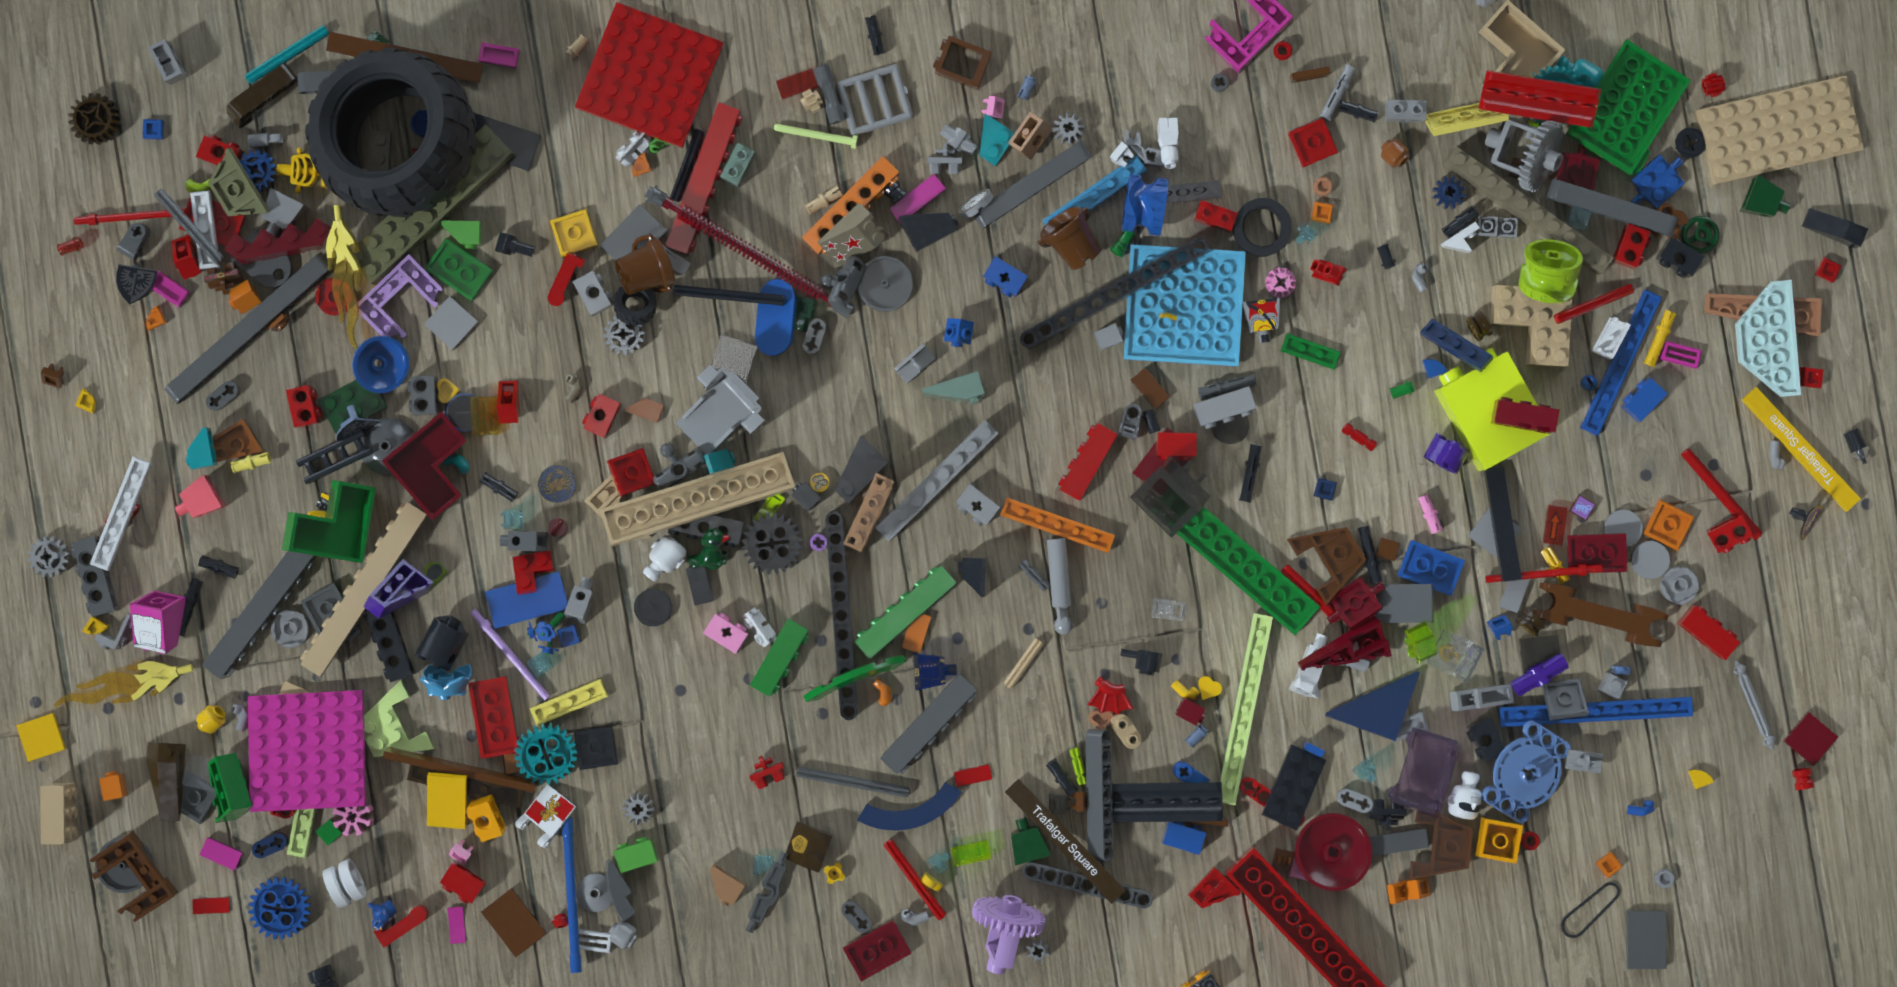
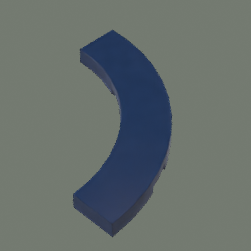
[857,782,962,831]

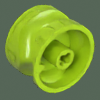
[1518,239,1583,303]

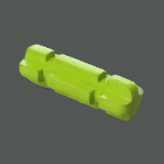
[1070,747,1086,785]

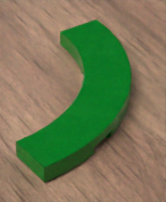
[803,655,907,702]

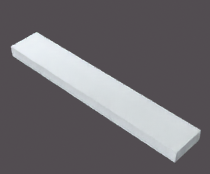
[90,457,152,571]

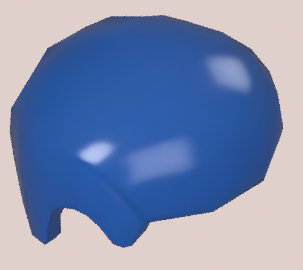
[410,109,428,138]

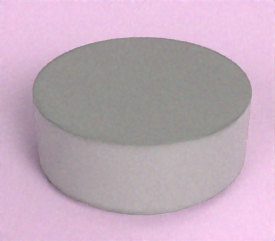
[1654,869,1675,889]

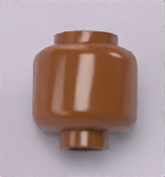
[1381,139,1409,168]

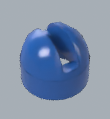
[1580,375,1597,391]

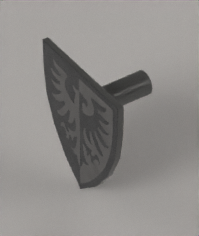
[116,263,158,304]

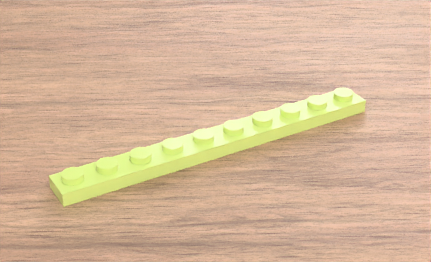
[1220,613,1273,805]

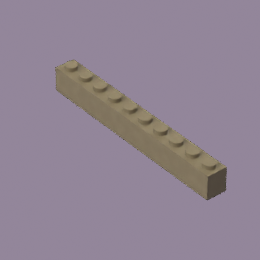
[1442,147,1614,275]

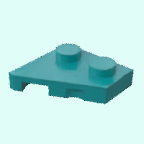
[979,114,1015,166]

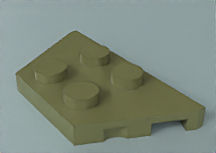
[208,148,270,216]

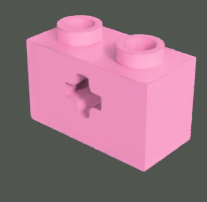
[703,612,749,654]

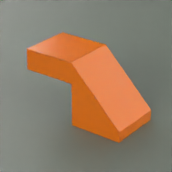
[1387,877,1431,904]

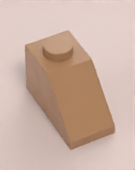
[710,864,746,906]

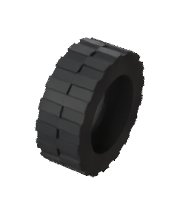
[614,287,657,326]

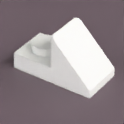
[1440,221,1480,253]

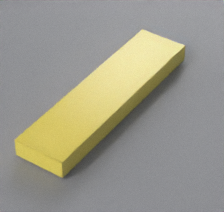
[530,679,608,726]

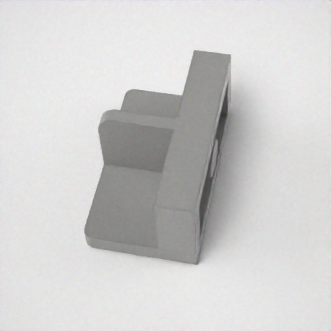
[894,343,936,384]

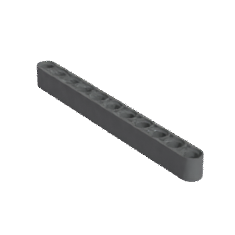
[164,252,335,404]

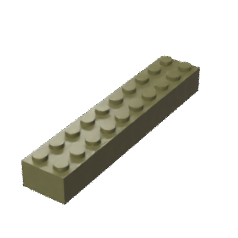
[352,124,515,285]

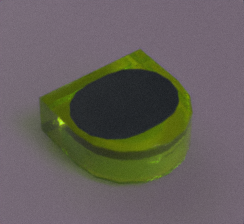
[424,562,449,585]

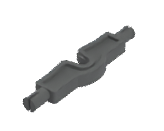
[745,851,788,933]

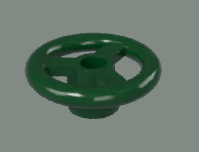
[1681,216,1720,254]

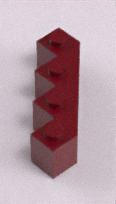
[224,218,332,265]

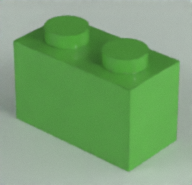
[613,836,659,873]

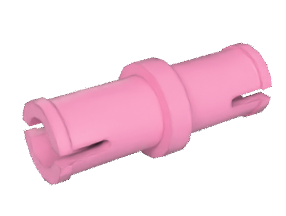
[1418,494,1443,534]

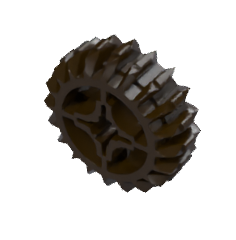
[68,93,121,145]

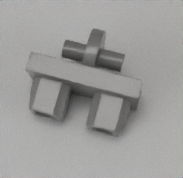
[927,143,962,174]
[1565,749,1603,773]

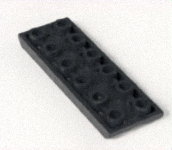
[1112,782,1223,823]

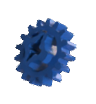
[239,150,277,191]

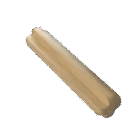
[1004,638,1043,689]

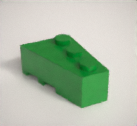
[208,753,252,823]

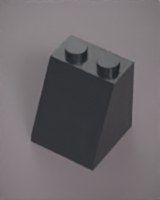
[898,213,959,253]

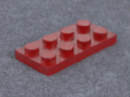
[468,676,519,759]

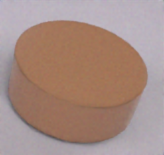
[1313,177,1333,197]

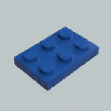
[1397,540,1465,596]

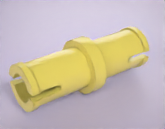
[230,451,272,473]

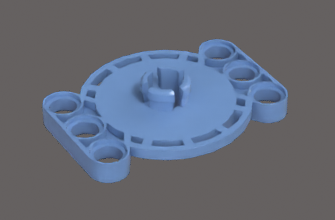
[1482,721,1571,823]

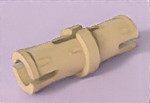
[804,185,843,215]

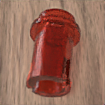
[57,237,84,256]

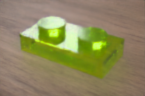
[950,839,992,867]

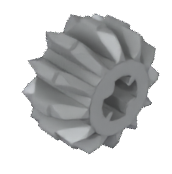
[1052,112,1085,145]
[622,792,655,825]

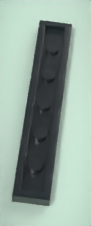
[1484,466,1522,582]

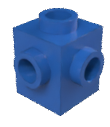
[944,318,974,347]

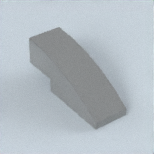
[1449,684,1514,711]

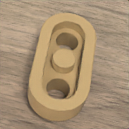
[1110,714,1142,749]

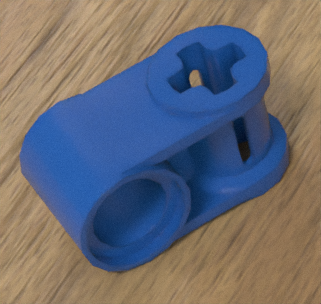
[1173,761,1210,782]

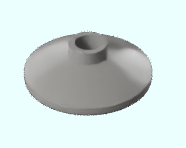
[576,873,611,912]

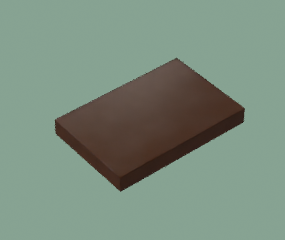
[481,888,547,958]

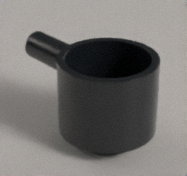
[1120,649,1162,676]

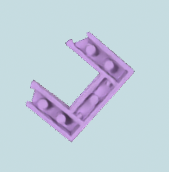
[354,254,443,338]

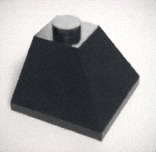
[958,558,986,597]

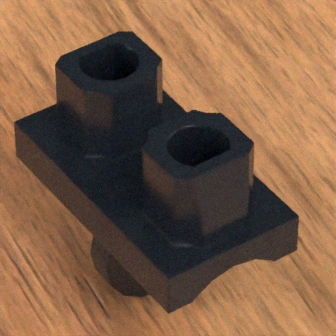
[1369,799,1407,831]

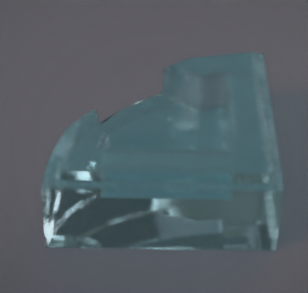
[753,855,774,875]

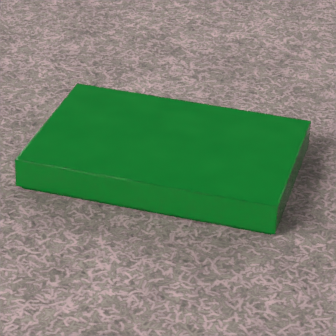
[424,238,494,302]

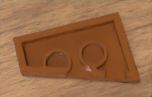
[213,419,264,462]

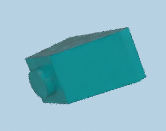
[185,427,218,470]
[704,449,736,474]

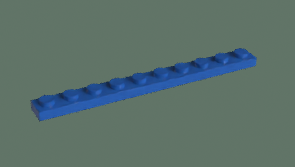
[1499,697,1693,727]

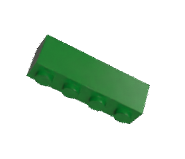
[750,618,810,697]

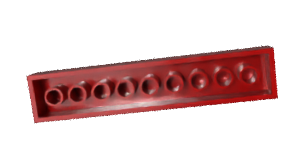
[1224,846,1386,987]

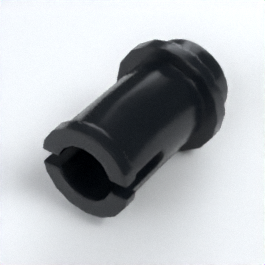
[1377,244,1396,270]
[1142,409,1161,434]

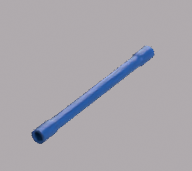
[562,817,582,973]

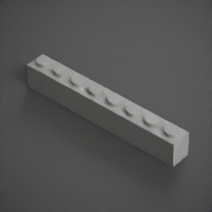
[876,420,999,541]

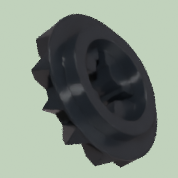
[1675,128,1706,158]

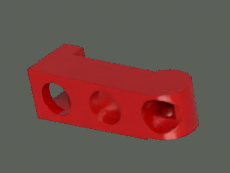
[547,252,586,306]
[373,905,429,948]

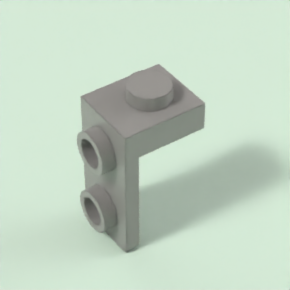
[94,613,132,650]

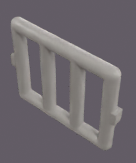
[836,64,913,135]

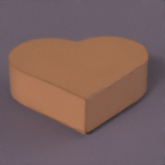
[1089,710,1114,729]

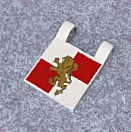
[515,784,577,848]

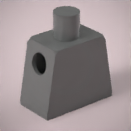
[500,531,548,551]

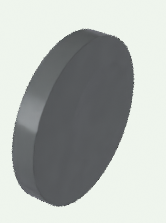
[857,256,913,312]
[96,837,153,893]

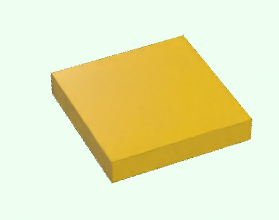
[550,209,598,257]
[16,713,66,762]

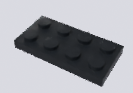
[1261,744,1326,831]

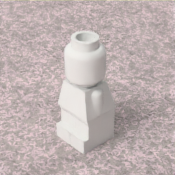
[1157,118,1179,169]

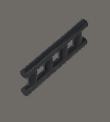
[296,429,374,485]

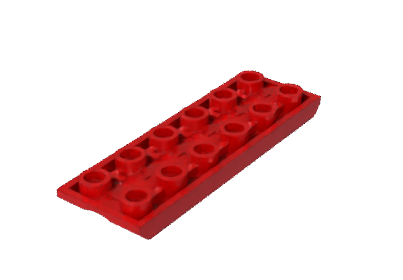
[1478,70,1601,127]

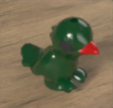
[687,528,730,570]

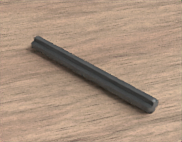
[796,767,910,797]

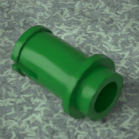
[1389,381,1415,400]

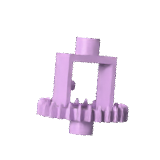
[972,895,1046,974]

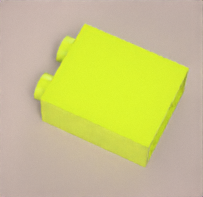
[1434,347,1550,471]

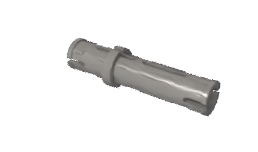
[1319,64,1356,121]

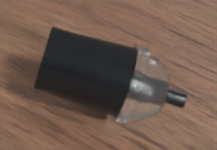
[1843,428,1869,464]

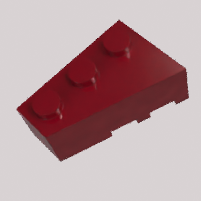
[1491,397,1560,434]

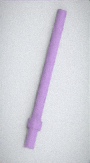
[470,608,550,701]

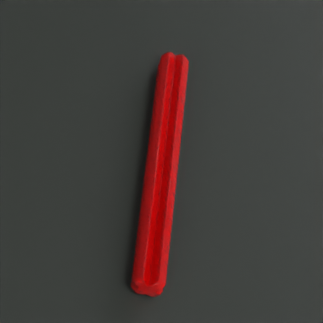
[1554,284,1634,324]
[884,839,946,920]

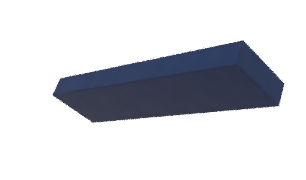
[1420,319,1493,372]

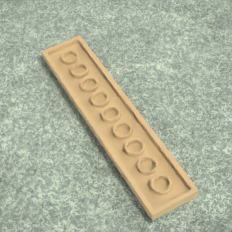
[599,452,795,547]

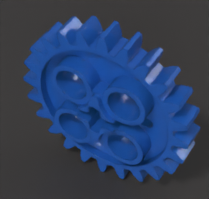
[248,877,312,940]

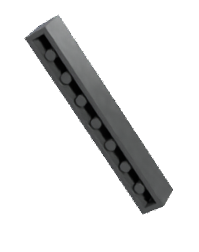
[202,551,317,679]

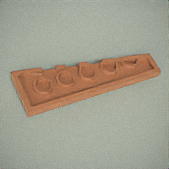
[1704,293,1822,337]

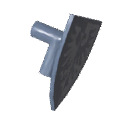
[336,405,380,441]

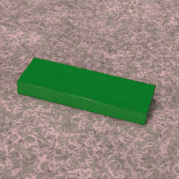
[1280,333,1341,370]

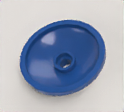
[352,336,409,393]

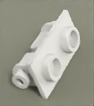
[615,131,652,167]
[742,607,777,647]

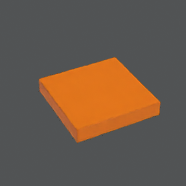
[1642,500,1694,551]

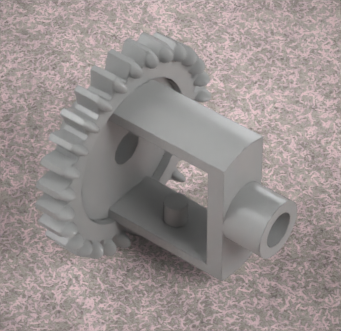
[1485,118,1564,193]

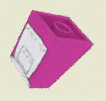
[130,590,186,654]

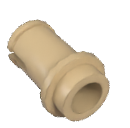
[566,34,589,59]

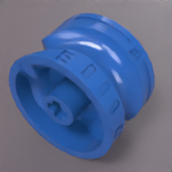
[1121,174,1168,236]

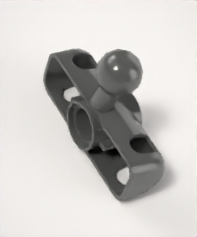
[820,256,866,310]
[653,443,706,490]

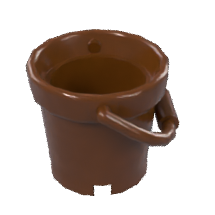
[1038,206,1102,270]
[614,234,675,295]

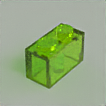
[1404,621,1438,664]

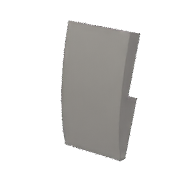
[1478,217,1518,238]

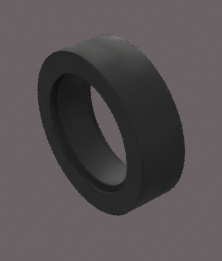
[1233,198,1292,257]

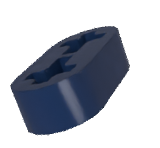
[252,833,289,858]

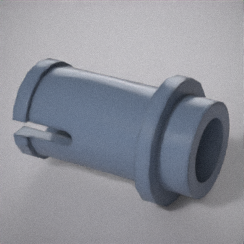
[1017,75,1037,101]
[1184,724,1209,748]

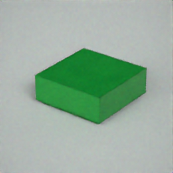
[315,818,343,846]

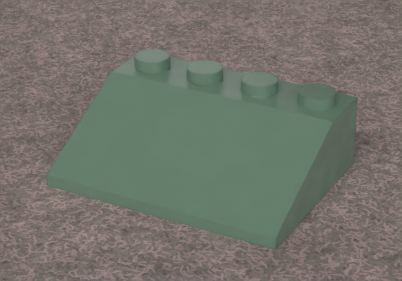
[922,371,985,405]

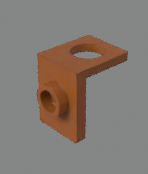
[269,313,290,332]

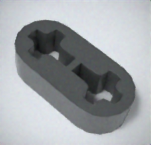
[803,318,826,354]
[206,381,240,411]
[841,900,871,933]

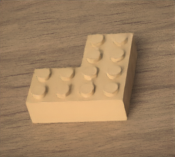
[1479,0,1565,86]
[1490,285,1572,368]

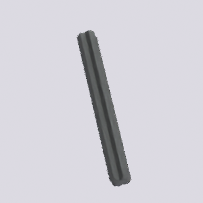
[154,189,224,265]

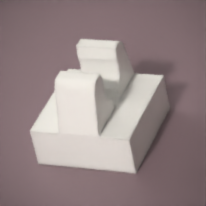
[1110,142,1134,167]

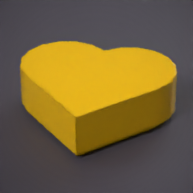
[437,378,461,404]
[1198,676,1222,700]
[922,872,943,892]

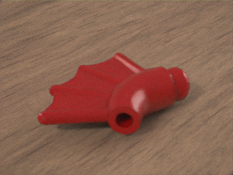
[1087,677,1133,715]

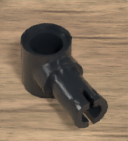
[495,232,535,257]

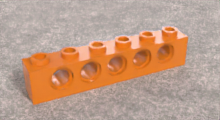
[802,156,899,255]

